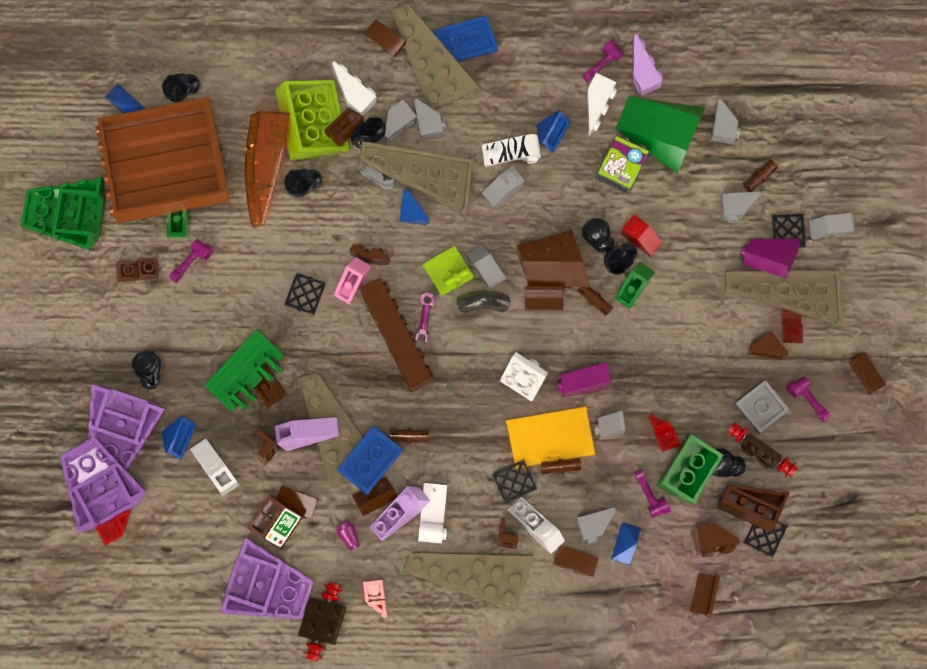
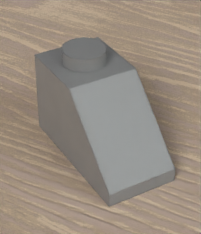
[414,99,446,141]
[385,100,417,144]
[711,100,740,144]
[482,166,525,208]
[720,192,760,223]
[594,411,625,440]
[576,507,616,545]

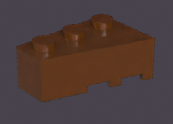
[718,484,790,532]

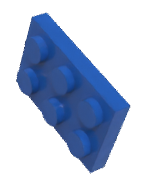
[434,15,498,62]
[337,426,403,495]

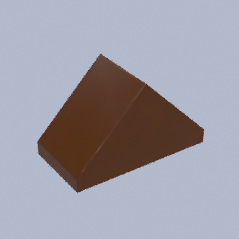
[747,331,788,360]

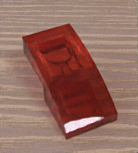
[781,309,803,344]

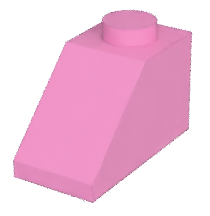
[334,257,372,305]

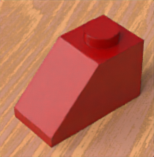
[621,214,662,257]

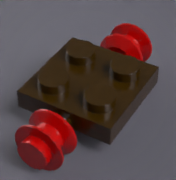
[727,421,797,478]
[298,582,347,662]

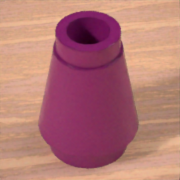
[336,521,360,551]

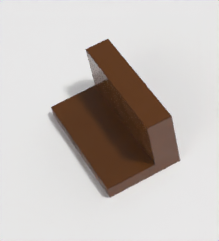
[525,286,564,311]
[256,429,278,466]
[497,517,519,549]
[690,574,720,617]

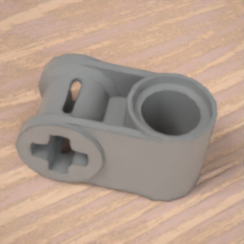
[360,164,396,190]

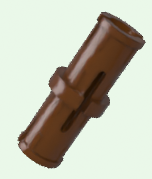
[743,159,778,192]
[577,286,613,316]
[390,428,429,444]
[541,458,581,475]

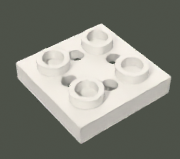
[500,352,548,401]

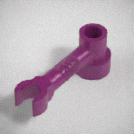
[582,39,624,83]
[169,239,214,283]
[415,293,435,343]
[787,376,831,422]
[634,469,671,518]

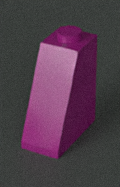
[742,238,800,278]
[557,363,611,397]

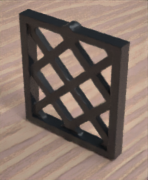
[772,214,806,248]
[284,273,326,315]
[492,460,537,503]
[744,522,788,558]

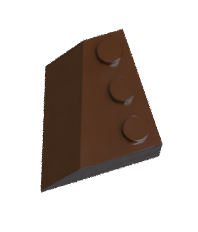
[517,230,589,289]

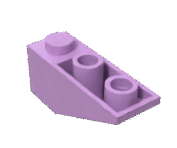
[632,34,663,97]
[275,417,340,451]
[370,486,430,541]

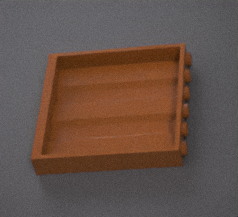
[95,97,230,224]

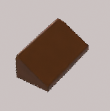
[324,107,364,147]
[849,353,886,395]
[255,364,287,408]
[352,477,397,516]
[277,486,318,519]

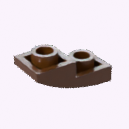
[364,19,406,57]
[349,243,390,265]
[116,259,158,282]
[553,546,599,577]

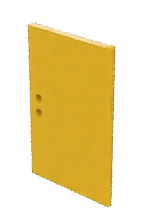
[506,406,595,469]

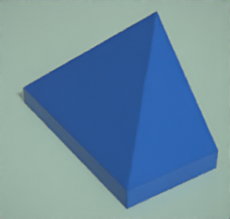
[105,84,145,113]
[537,111,571,153]
[400,189,429,225]
[162,416,197,460]
[611,522,641,565]

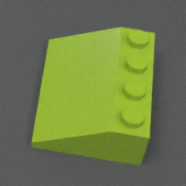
[275,80,350,160]

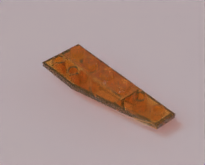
[245,111,290,228]

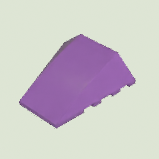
[88,384,165,471]
[60,437,147,533]
[220,538,314,619]

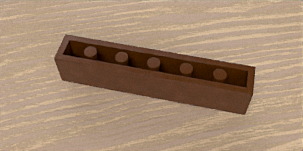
[360,278,433,392]

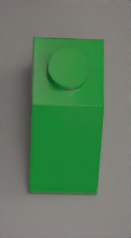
[167,210,189,238]
[615,262,655,309]

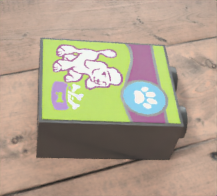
[595,135,650,195]

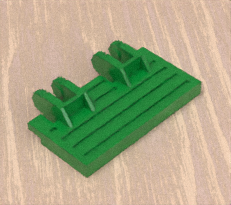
[204,329,284,412]

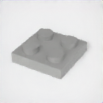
[735,380,790,434]

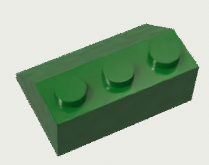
[656,434,724,505]

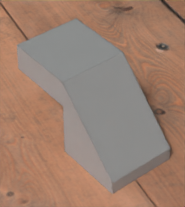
[808,213,855,240]
[466,245,506,288]

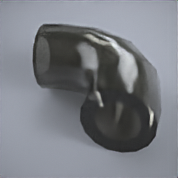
[457,290,511,313]

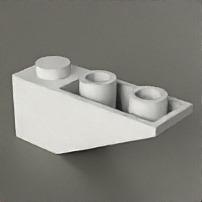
[332,61,376,117]
[587,73,617,136]
[190,438,239,497]
[508,497,565,554]

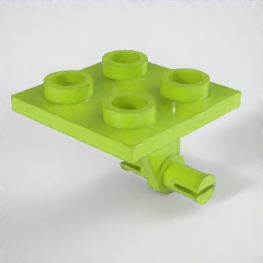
[422,246,474,297]

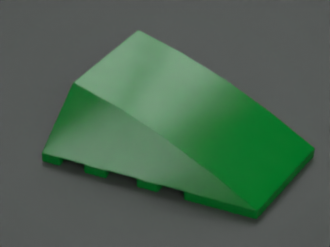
[615,96,705,174]
[20,177,106,250]

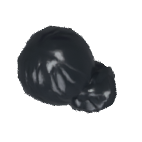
[162,73,200,102]
[350,117,386,148]
[284,169,322,197]
[582,218,614,253]
[603,243,638,275]
[131,351,161,390]
[712,448,746,477]

